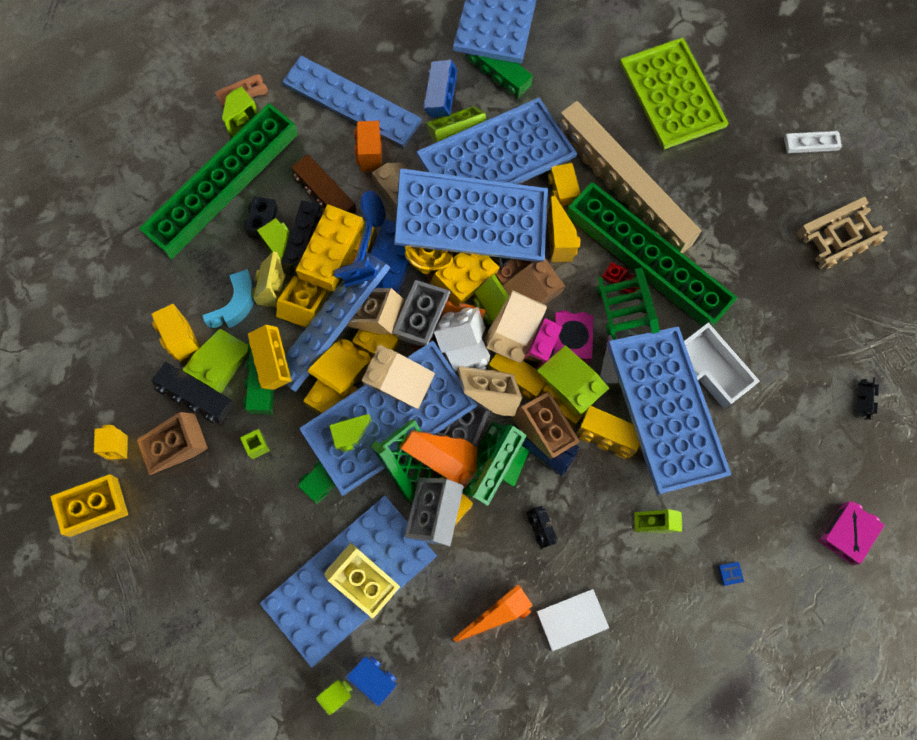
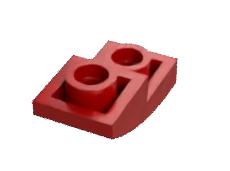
[602,262,639,294]

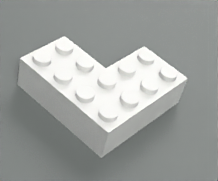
[684,322,760,410]

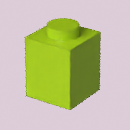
[240,429,270,460]

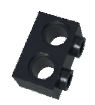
[244,196,278,239]

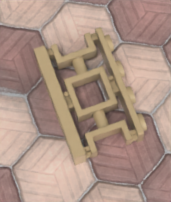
[797,197,888,269]

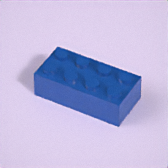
[371,219,410,294]

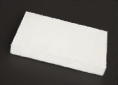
[537,589,609,651]

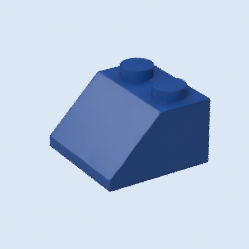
[346,656,397,707]

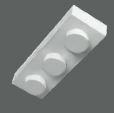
[784,131,842,153]

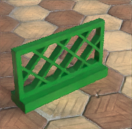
[371,418,445,506]
[462,421,527,506]

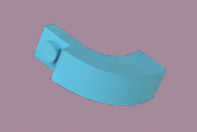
[202,269,254,328]

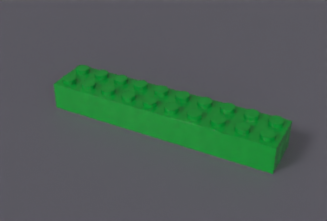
[139,103,298,260]
[566,182,738,327]

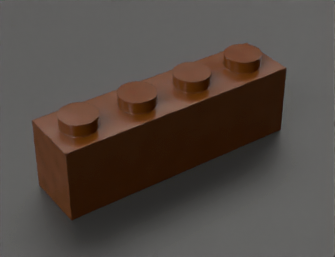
[291,154,357,214]

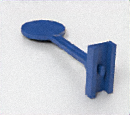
[334,190,386,287]

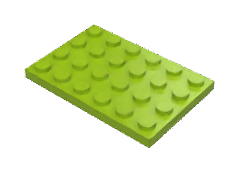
[619,37,729,150]

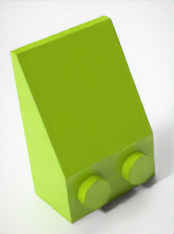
[183,329,249,393]
[536,345,609,415]

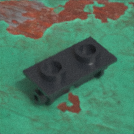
[856,378,879,420]
[526,506,558,550]

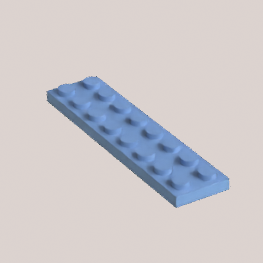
[282,56,421,149]
[285,252,390,392]

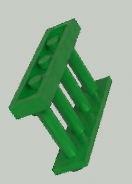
[596,267,660,340]

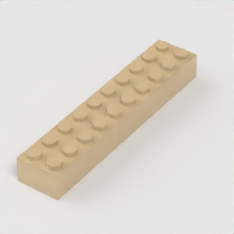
[558,101,702,253]

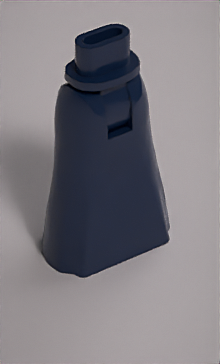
[514,425,580,477]

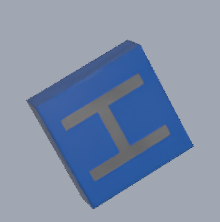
[718,562,744,586]

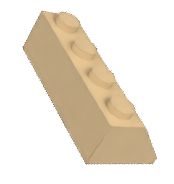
[372,162,407,212]

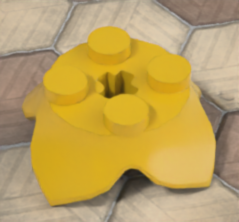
[405,246,453,274]

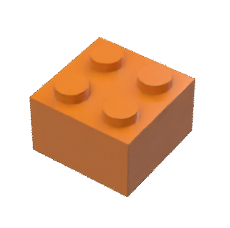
[354,121,382,172]

